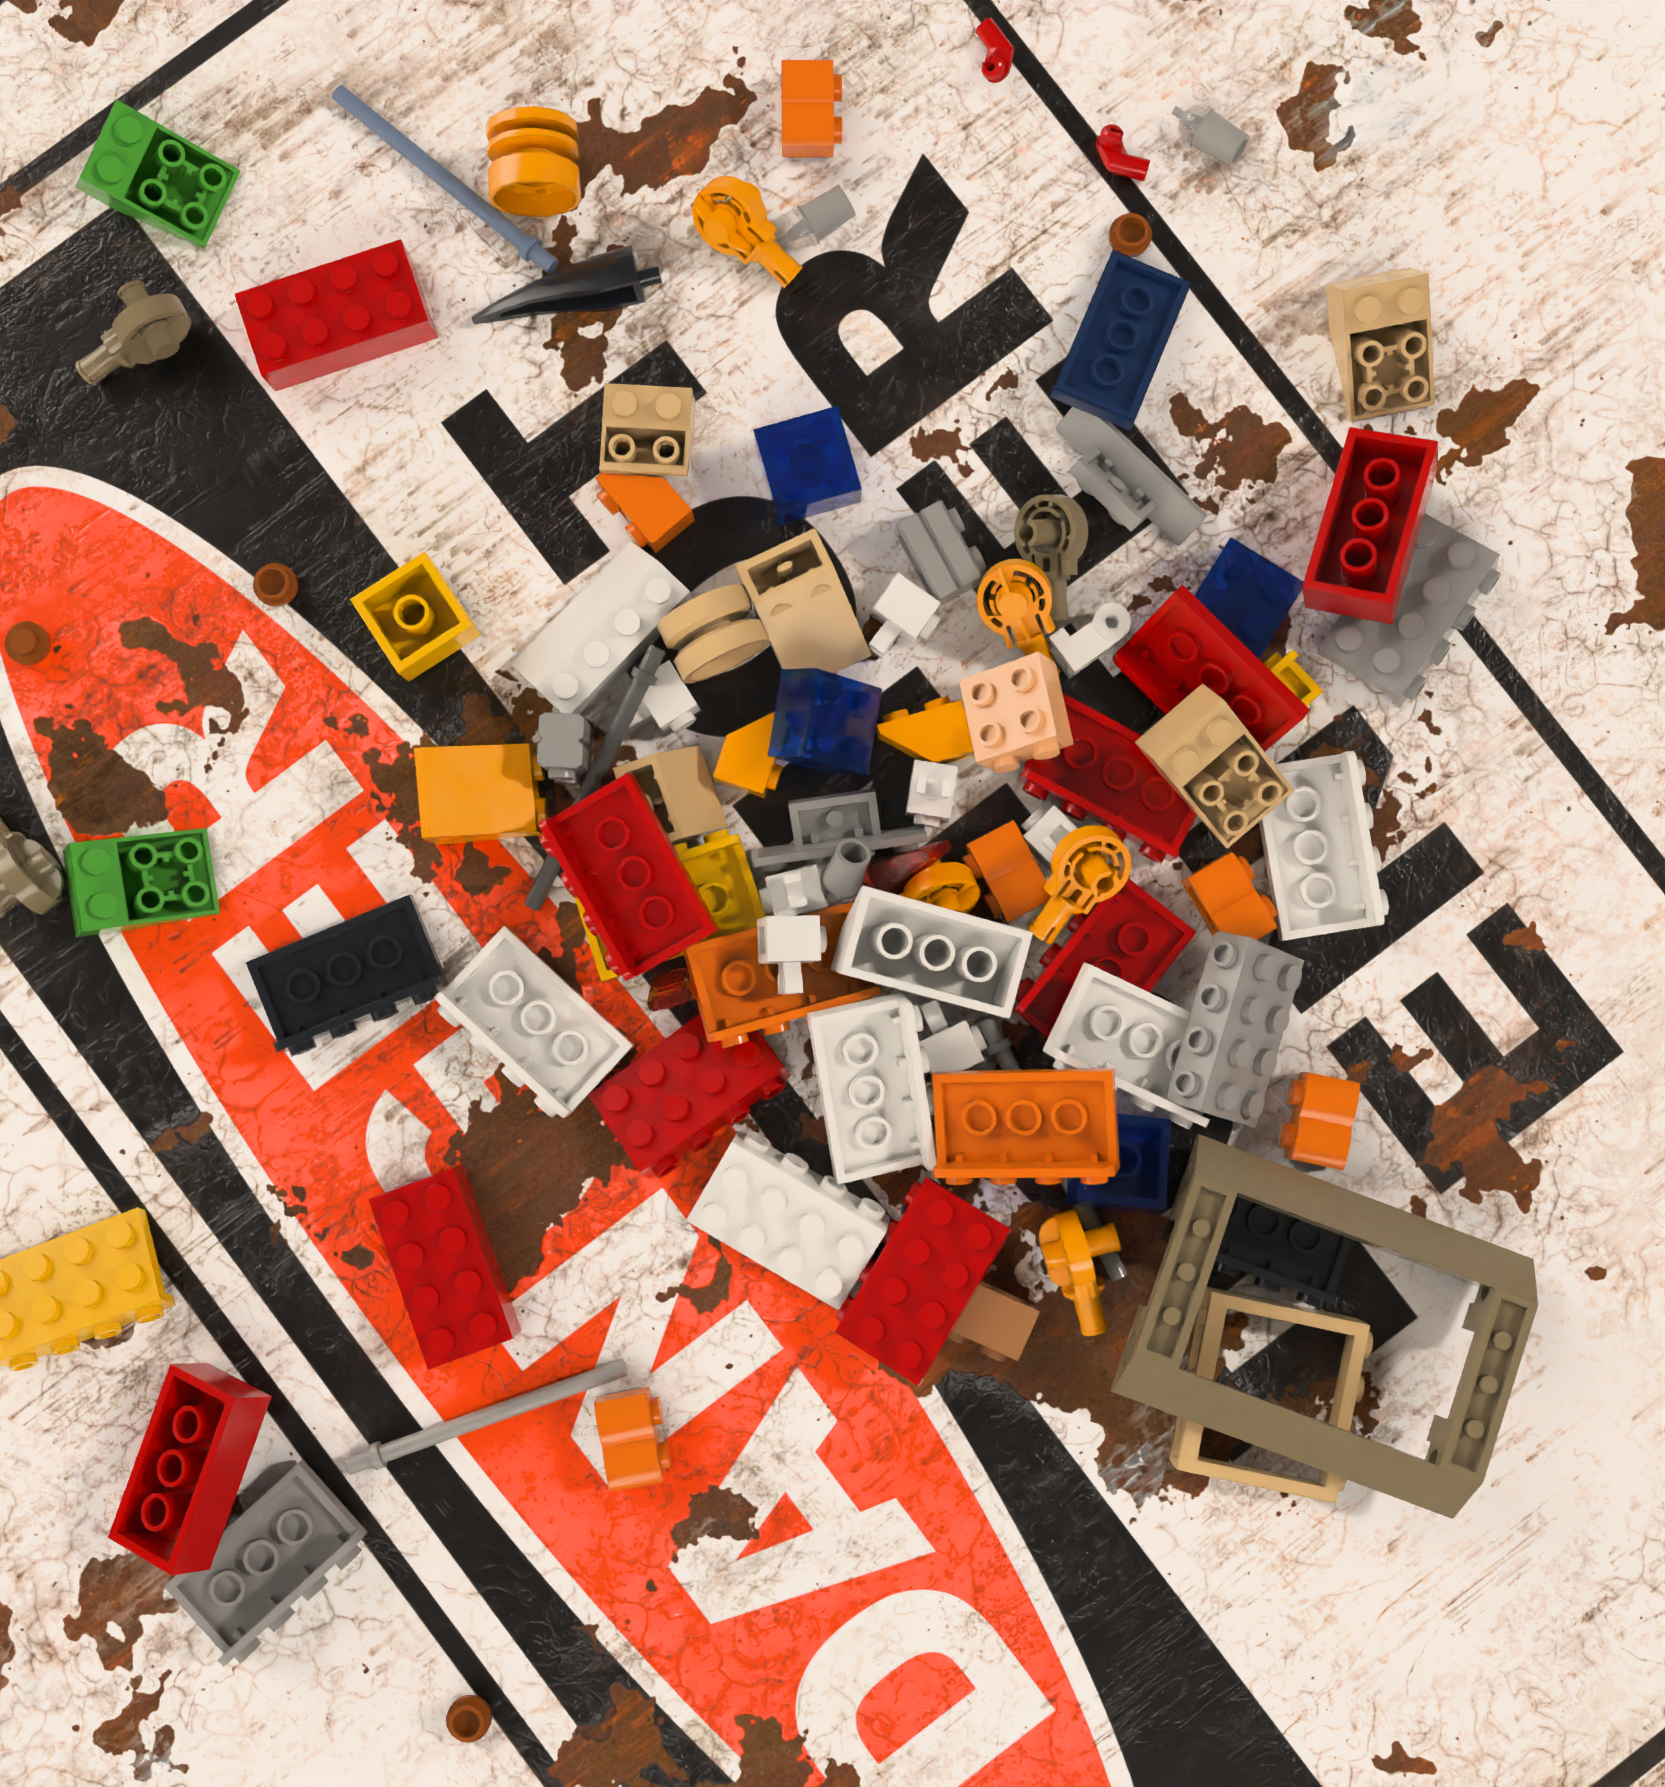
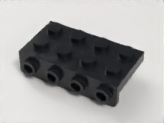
[246,895,449,1057]
[1161,1196,1353,1309]

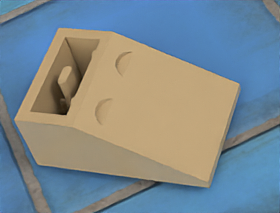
[1326,267,1435,421]
[735,528,871,693]
[1134,684,1295,849]

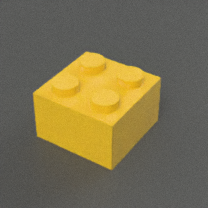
[350,552,482,682]

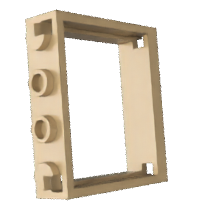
[1169,1286,1373,1503]

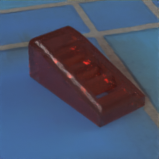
[861,840,952,894]
[647,966,697,1012]

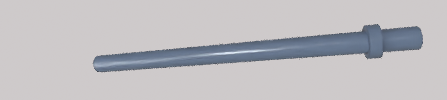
[332,85,559,274]

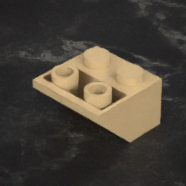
[599,383,696,477]
[613,745,729,846]

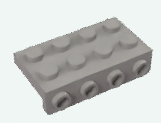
[1318,513,1501,708]
[1167,931,1304,1128]
[164,1459,367,1667]

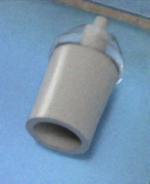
[1171,104,1250,167]
[777,184,856,248]
[819,838,871,906]

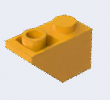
[876,697,974,764]
[713,708,797,798]

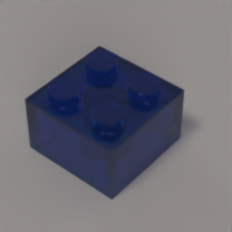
[753,406,862,526]
[1193,537,1304,659]
[768,668,882,775]
[1066,1113,1171,1214]

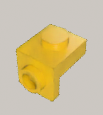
[1263,649,1323,706]

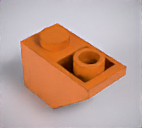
[595,472,695,554]

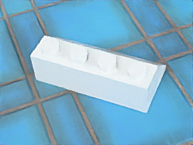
[510,541,692,716]
[830,886,1033,1019]

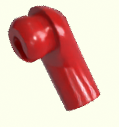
[975,18,1014,83]
[1096,124,1150,181]

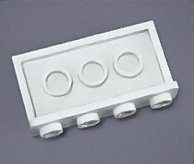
[1259,751,1389,941]
[434,926,634,1118]
[1042,962,1210,1129]
[807,992,937,1185]
[686,1130,890,1310]

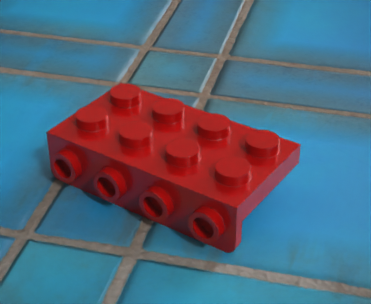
[1112,584,1311,752]
[1017,693,1197,864]
[538,773,720,981]
[1012,875,1197,1039]
[588,1014,791,1179]
[835,1177,1012,1386]

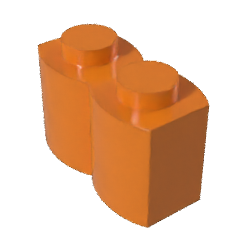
[781,60,842,157]
[962,820,1051,924]
[1181,852,1277,940]
[1279,1072,1360,1171]
[594,1386,672,1492]

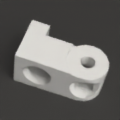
[1047,603,1131,679]

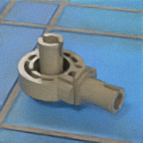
[75,280,192,386]
[1014,494,1088,620]
[0,817,64,918]

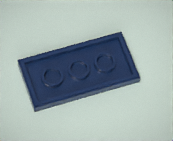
[1050,250,1191,430]

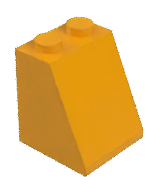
[414,744,549,845]

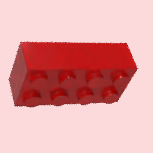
[234,239,438,392]
[1302,427,1438,625]
[368,1164,521,1370]
[108,1363,272,1576]

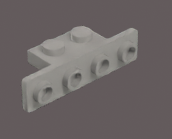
[1056,406,1207,546]
[751,788,928,871]

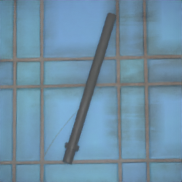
[524,644,666,911]

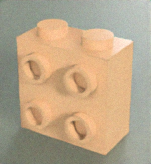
[959,652,1074,773]

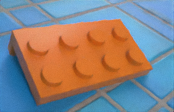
[683,901,883,1048]
[932,1068,1120,1185]

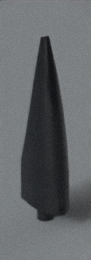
[472,245,662,324]

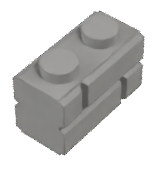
[895,500,986,606]
[537,712,595,785]

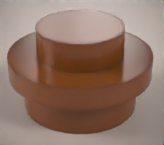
[1108,213,1152,258]
[253,563,298,607]
[5,621,51,665]
[446,1695,492,1743]

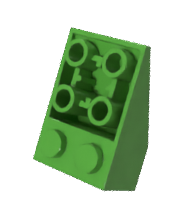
[75,99,241,248]
[63,828,220,937]

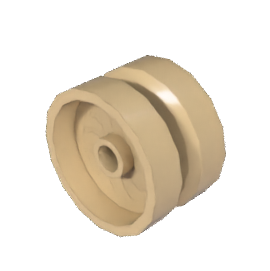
[656,583,770,684]

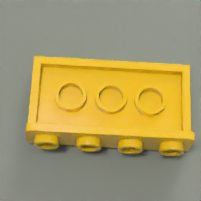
[572,829,766,982]
[0,1207,176,1372]

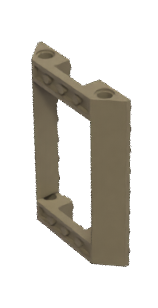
[1110,1134,1538,1519]

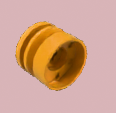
[486,106,581,217]

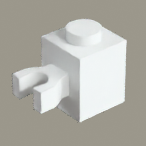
[869,573,942,659]
[627,660,701,734]
[905,760,958,828]
[1021,805,1078,873]
[759,864,827,916]
[757,915,827,995]
[919,999,987,1076]

